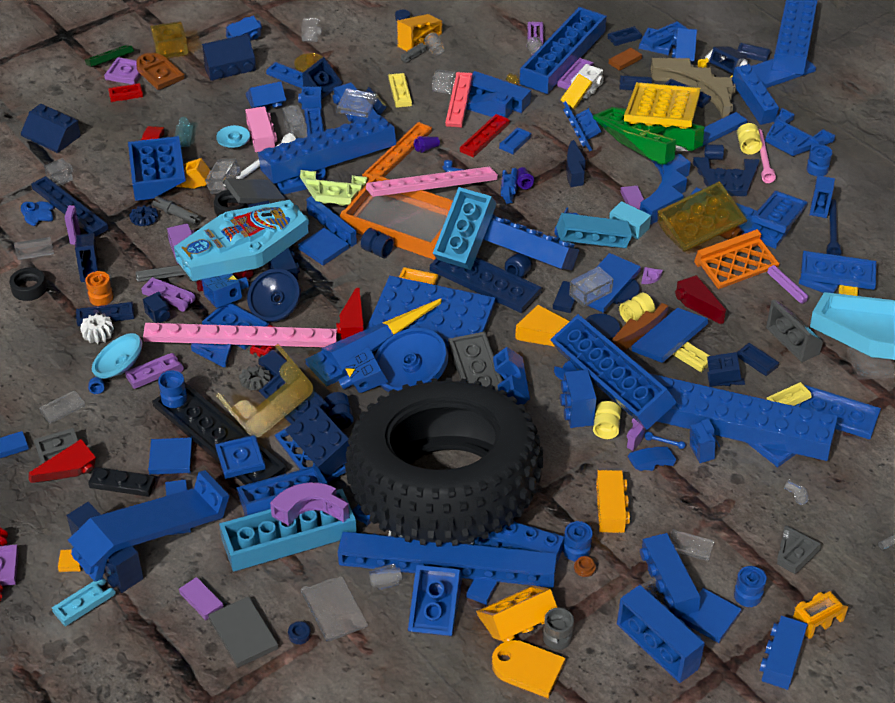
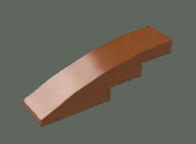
[611,303,668,351]

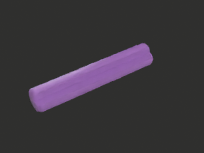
[767,265,808,304]

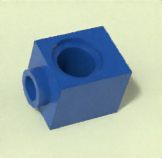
[298,87,322,110]

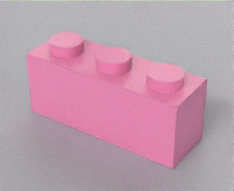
[245,107,277,152]

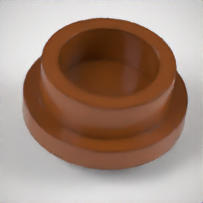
[574,556,596,577]

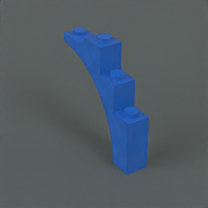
[640,154,691,225]

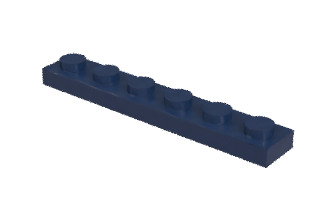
[31,176,109,237]

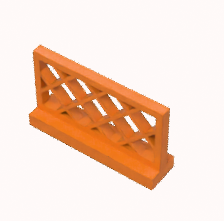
[694,229,779,289]

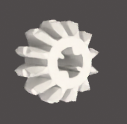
[80,313,114,344]

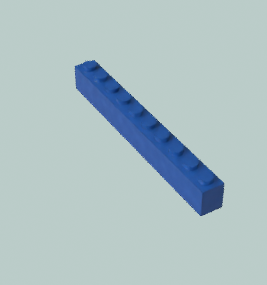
[338,532,557,588]

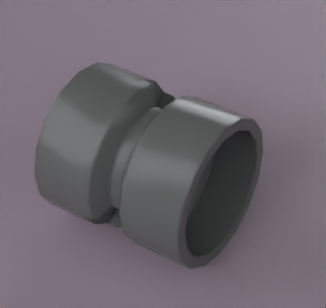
[543,608,574,650]

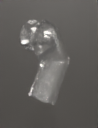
[784,480,809,505]

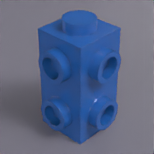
[226,15,262,40]

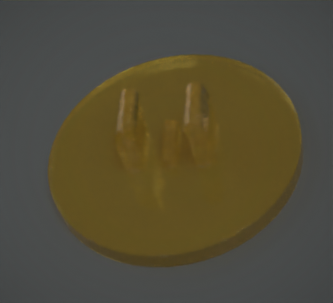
[294,53,323,72]

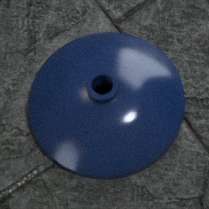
[247,269,301,322]

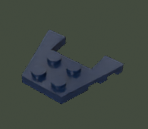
[693,157,759,196]

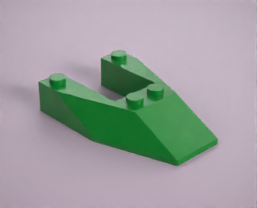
[593,107,704,165]

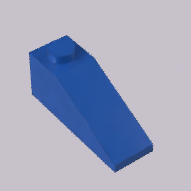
[466,92,513,118]

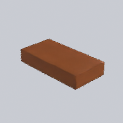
[609,48,642,71]

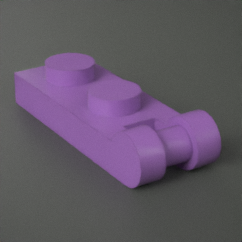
[141,277,196,312]
[125,353,184,389]

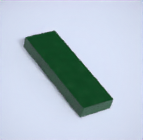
[85,44,134,67]

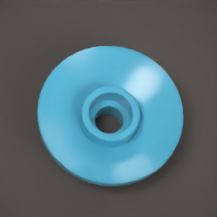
[216,126,250,148]

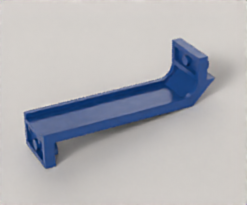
[68,470,229,582]

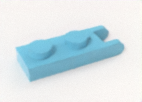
[52,578,116,626]

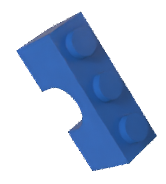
[493,347,530,405]

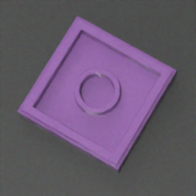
[104,57,141,84]

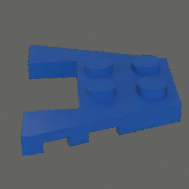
[765,108,836,156]

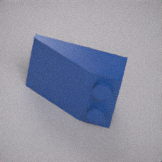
[408,565,463,636]

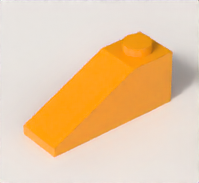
[176,158,212,188]

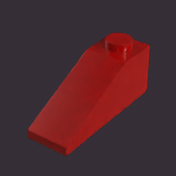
[336,288,364,340]
[28,439,96,483]

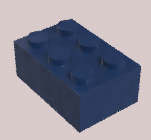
[285,403,350,477]

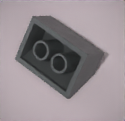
[766,299,823,362]

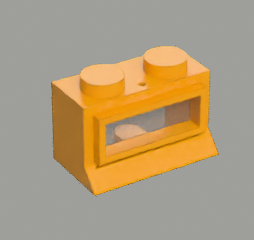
[793,591,848,639]

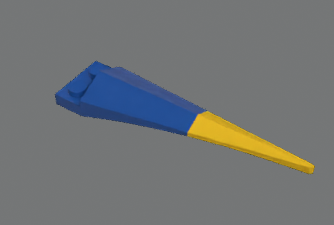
[305,298,442,387]

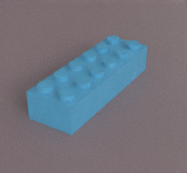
[219,489,356,572]

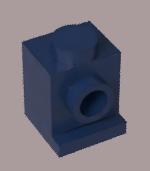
[143,292,170,323]

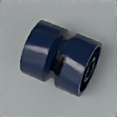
[360,228,394,259]
[324,392,354,430]

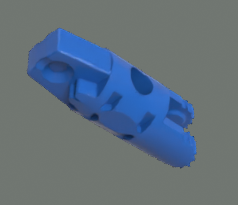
[501,168,518,204]

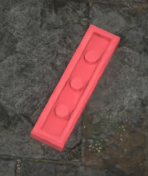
[445,72,473,128]

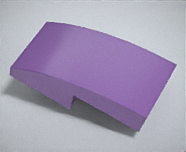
[627,418,646,451]

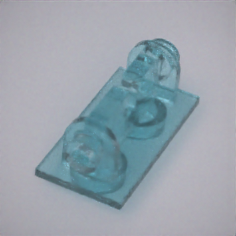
[175,117,193,147]

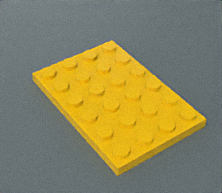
[624,82,701,129]

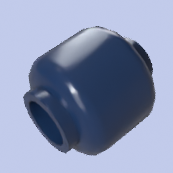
[505,253,531,278]

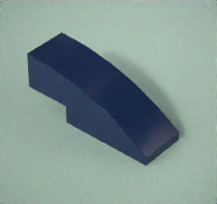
[566,140,585,187]

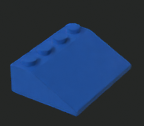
[128,136,185,201]

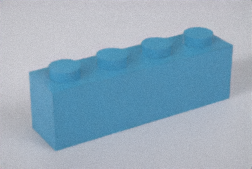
[556,213,632,248]

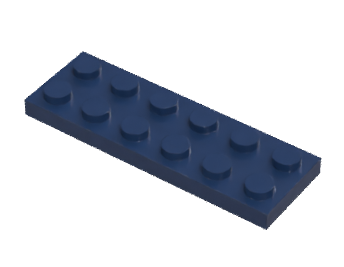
[430,257,541,313]

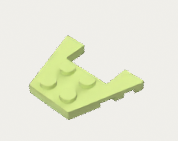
[300,170,367,206]

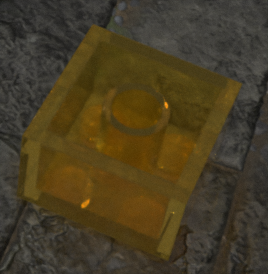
[150,22,188,58]

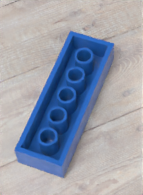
[483,214,579,270]

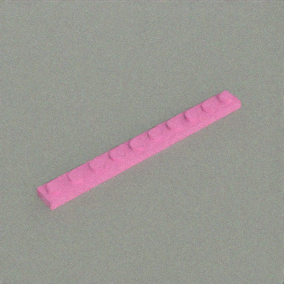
[143,323,336,347]

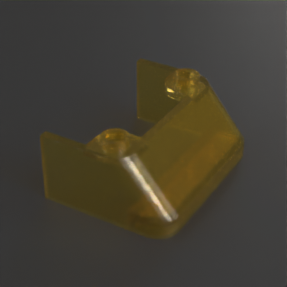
[216,343,313,438]

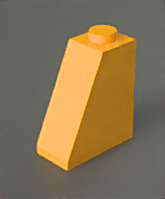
[515,305,570,347]

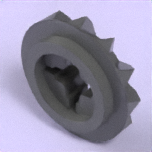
[239,365,271,390]

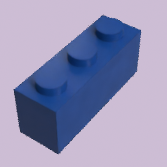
[759,615,807,690]

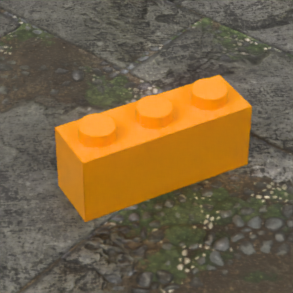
[596,470,630,533]

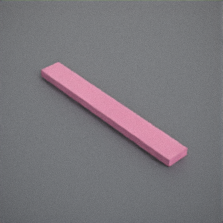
[366,166,498,197]

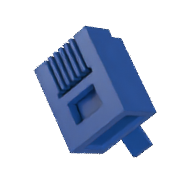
[690,418,720,463]

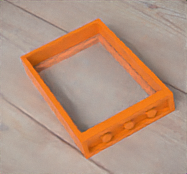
[340,175,453,260]

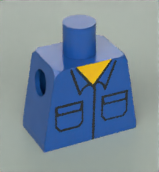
[201,274,249,308]
[338,346,388,393]

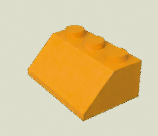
[476,585,557,642]

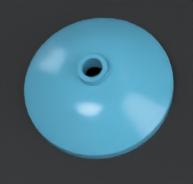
[92,333,142,379]

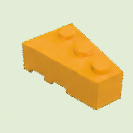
[397,14,442,51]

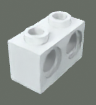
[571,64,604,99]

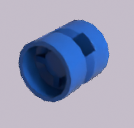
[806,144,832,176]
[158,370,187,408]
[563,521,592,561]
[734,566,767,607]

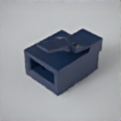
[707,352,745,387]

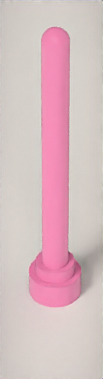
[758,129,776,183]

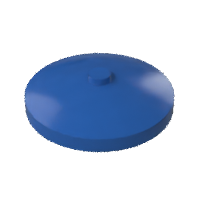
[375,328,448,392]

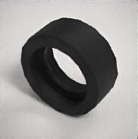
[214,190,248,217]
[9,267,47,301]

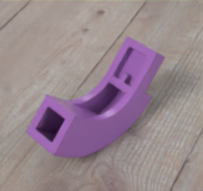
[270,483,349,526]

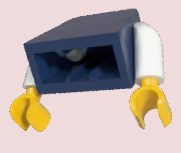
[698,47,748,78]

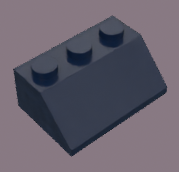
[202,34,256,81]
[21,104,81,153]

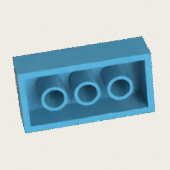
[433,187,497,270]

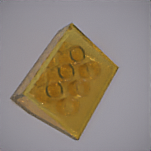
[658,181,747,252]

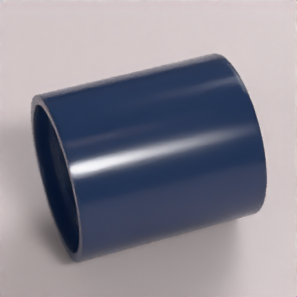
[705,144,724,160]

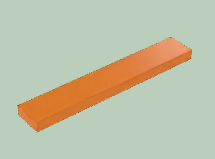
[362,122,432,181]

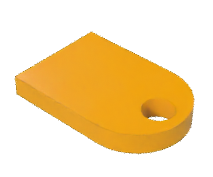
[492,640,565,698]

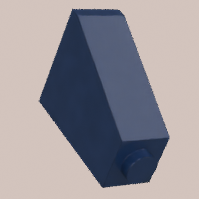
[75,233,99,282]

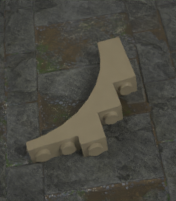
[650,58,735,118]

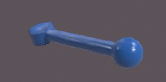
[645,432,686,449]

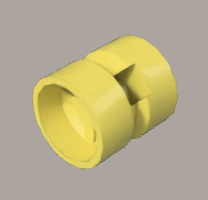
[737,123,762,154]
[619,292,655,323]
[593,401,621,439]

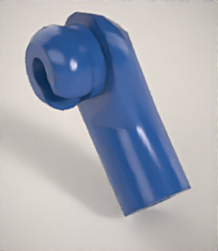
[443,160,464,172]

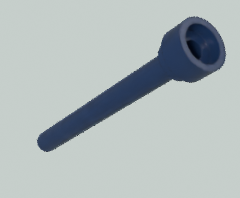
[827,199,841,256]

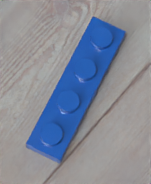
[306,196,357,247]

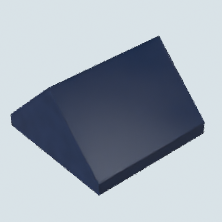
[302,57,342,99]

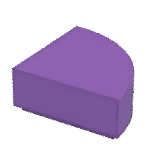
[641,267,663,284]

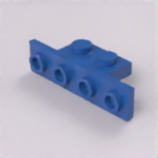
[563,101,601,152]

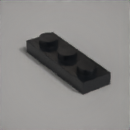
[88,467,155,497]

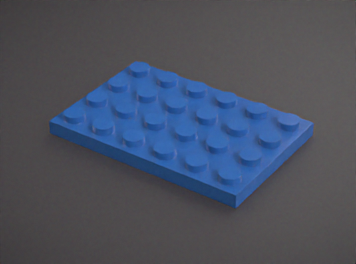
[366,275,495,352]

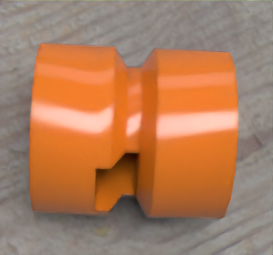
[85,271,113,306]

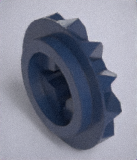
[129,205,158,226]

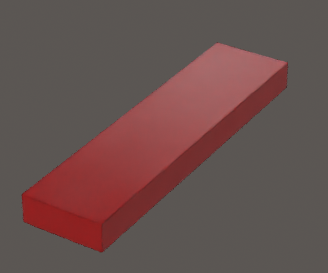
[460,114,510,158]

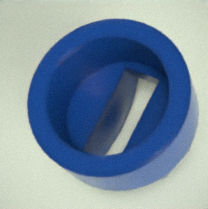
[88,377,104,394]

